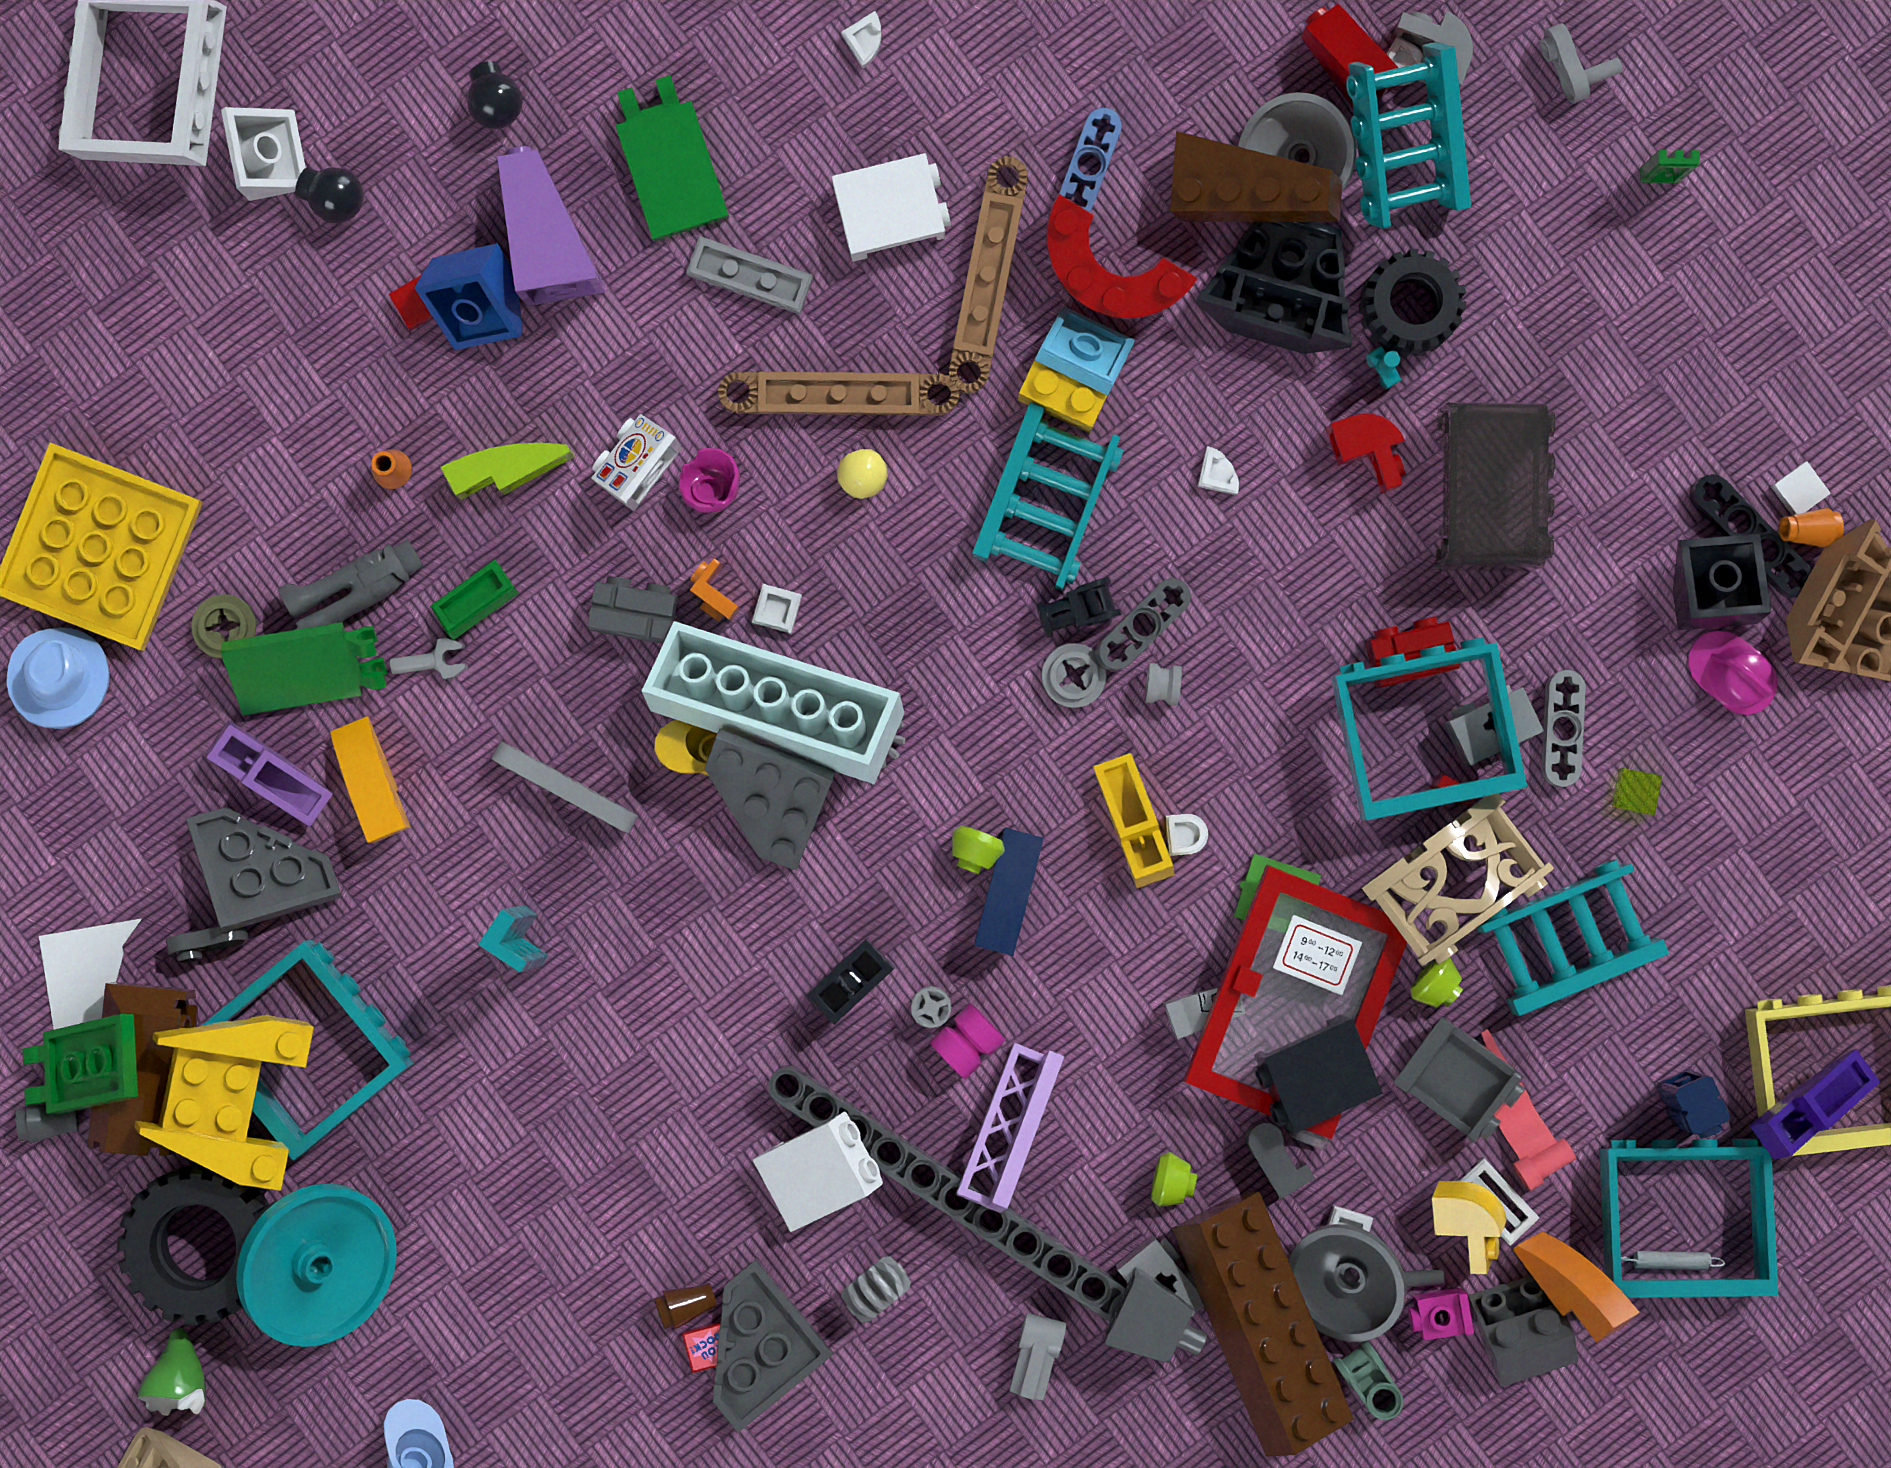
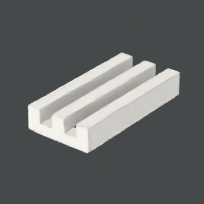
[1457,1157,1539,1246]

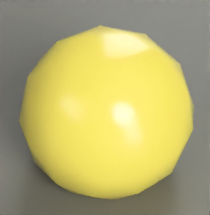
[837,449,888,499]

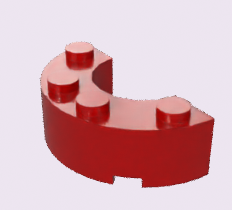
[1046,194,1198,318]

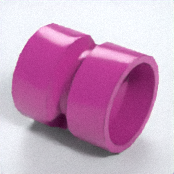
[929,1003,1006,1080]

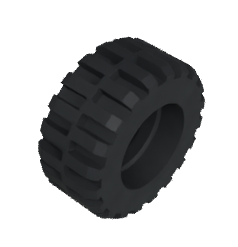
[117,1163,275,1325]

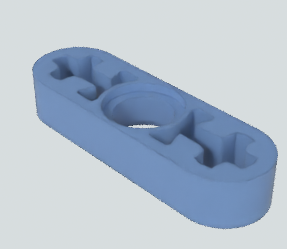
[1059,108,1122,213]

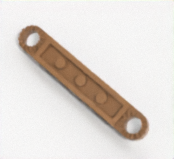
[949,156,1028,394]
[718,371,959,416]

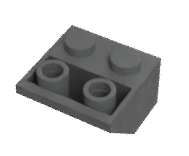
[1468,1275,1578,1387]

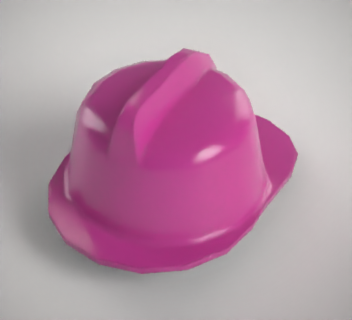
[1688,630,1778,715]

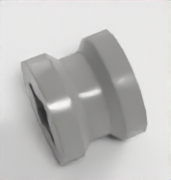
[1145,663,1182,706]
[911,986,952,1028]

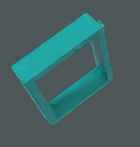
[1331,637,1527,821]
[201,940,414,1161]
[1599,1139,1778,1298]

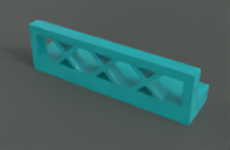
[478,905,549,973]

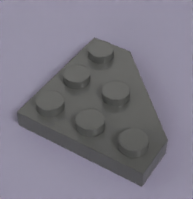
[705,729,835,870]
[186,807,341,933]
[713,1258,833,1433]

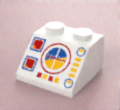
[592,414,682,511]

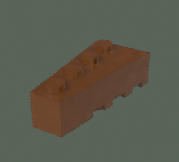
[1170,131,1343,222]

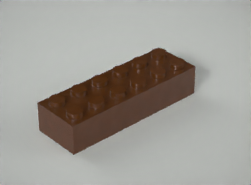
[1172,1192,1354,1457]

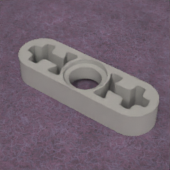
[1541,670,1586,787]

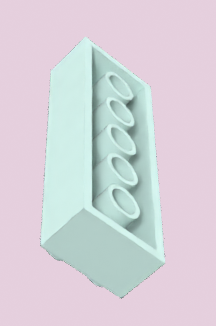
[642,621,904,784]

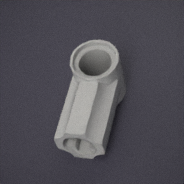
[1009,1313,1066,1400]

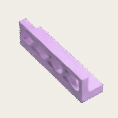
[955,1043,1064,1213]

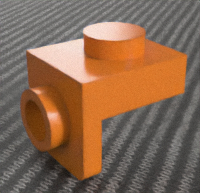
[690,558,741,622]

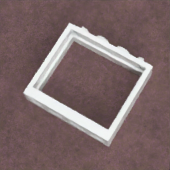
[58,0,227,166]

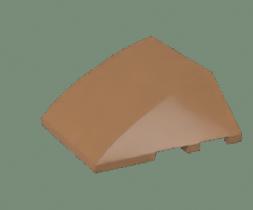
[1786,519,1891,681]

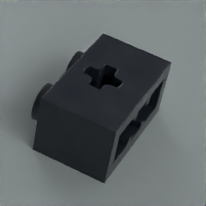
[807,937,895,1025]

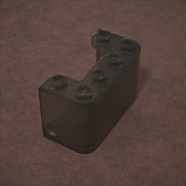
[1435,402,1555,572]

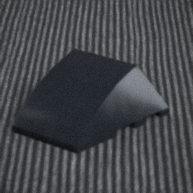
[1195,222,1352,354]

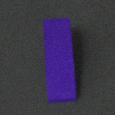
[1750,1049,1880,1159]

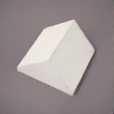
[221,107,306,201]

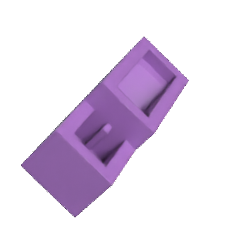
[205,720,333,827]

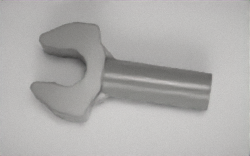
[390,638,468,680]

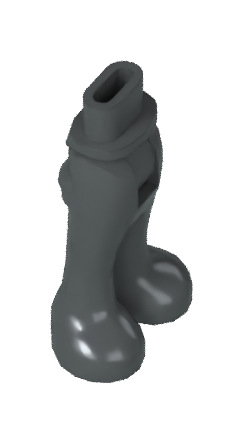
[277,539,424,629]

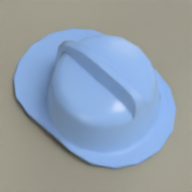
[383,1399,454,1468]

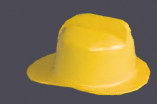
[654,720,718,776]

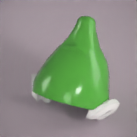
[138,1328,206,1416]

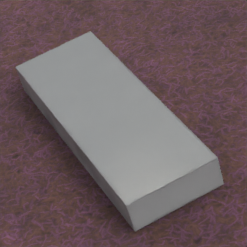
[686,236,813,315]

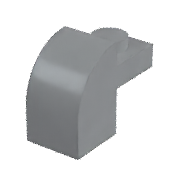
[1392,11,1473,89]

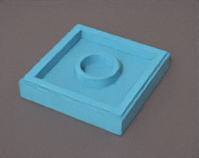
[1035,306,1135,395]

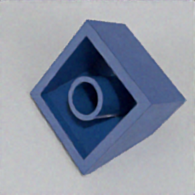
[414,243,523,350]

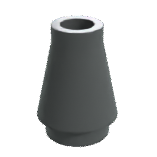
[16,1104,79,1144]

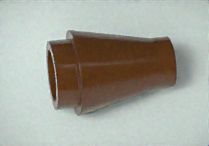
[654,1283,717,1330]

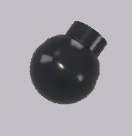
[467,61,523,129]
[295,167,364,223]

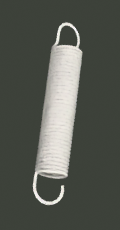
[1621,1251,1725,1270]

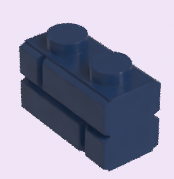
[1655,1069,1731,1139]

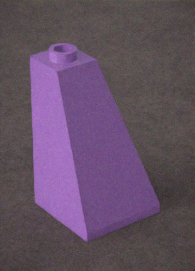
[497,146,605,306]

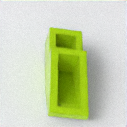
[440,443,575,500]

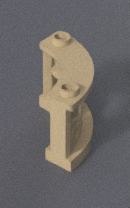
[1362,793,1554,966]

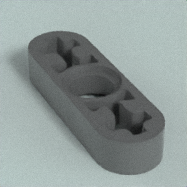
[1095,578,1191,672]

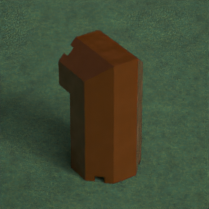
[87,982,198,1156]

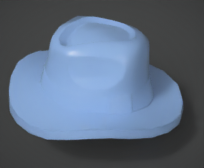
[7,628,109,729]

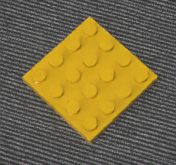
[0,442,203,651]

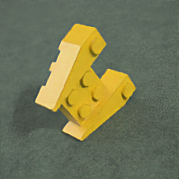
[134,1015,314,1190]

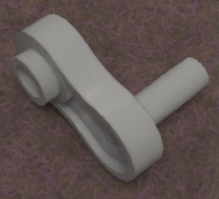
[1540,23,1622,104]

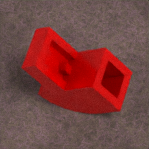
[1326,413,1405,494]

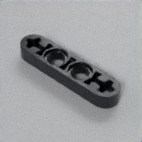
[1690,474,1812,599]

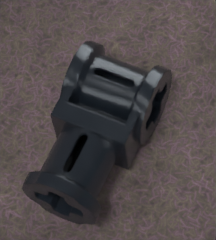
[1036,577,1122,638]

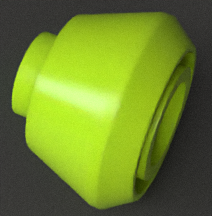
[952,825,1005,874]
[1410,957,1463,1008]
[1151,1152,1197,1207]

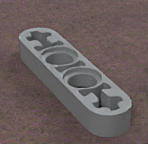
[491,741,638,833]

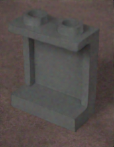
[1393,1017,1526,1143]

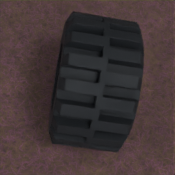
[1359,249,1467,357]

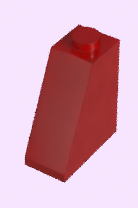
[1301,3,1398,109]

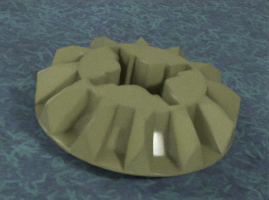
[191,594,258,659]

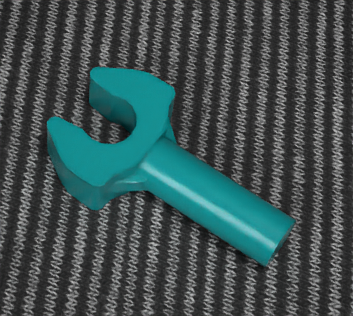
[1366,346,1401,389]

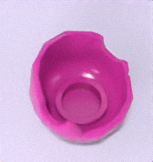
[678,448,740,513]

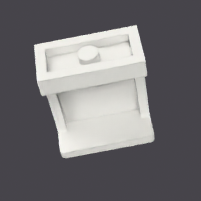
[832,153,951,262]
[753,1112,883,1232]

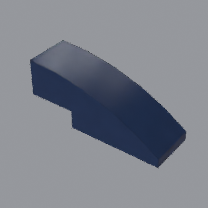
[974,827,1044,956]

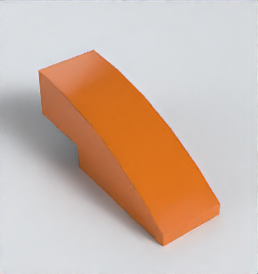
[1513,1231,1640,1343]

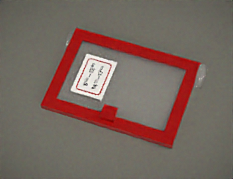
[1183,865,1408,1150]

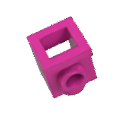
[1408,1287,1474,1341]

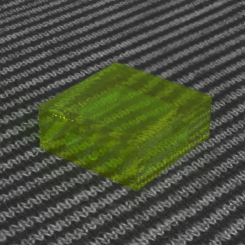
[1612,768,1662,815]

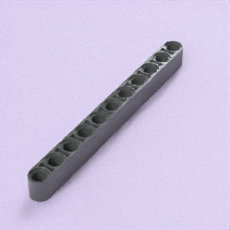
[769,1065,1127,1322]

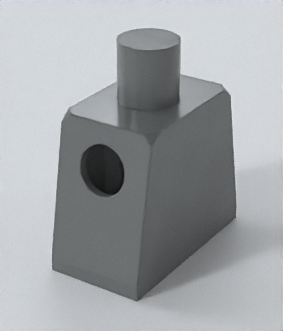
[1102,1267,1207,1363]

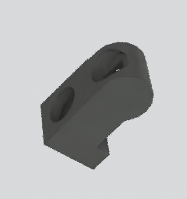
[1245,1120,1315,1199]

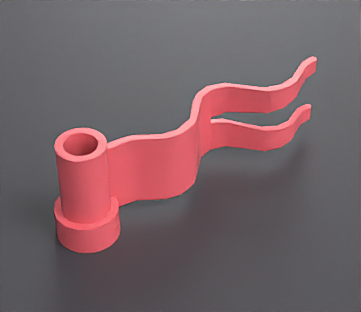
[1481,1029,1577,1192]

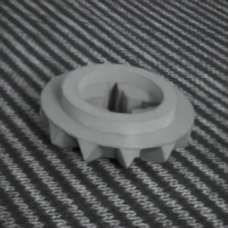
[1042,643,1106,708]

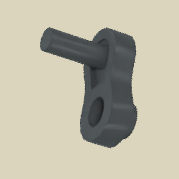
[166,915,249,963]

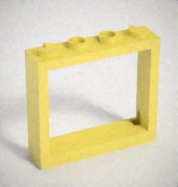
[1745,985,1891,1156]

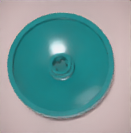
[236,1184,397,1347]

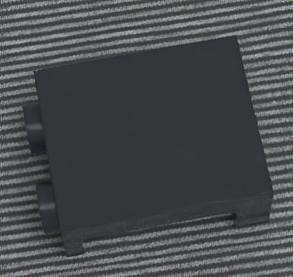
[1253,1014,1383,1134]

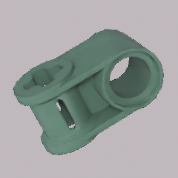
[1332,1340,1403,1420]

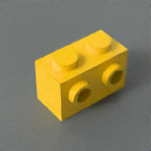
[1018,357,1108,434]

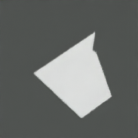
[39,919,141,1029]

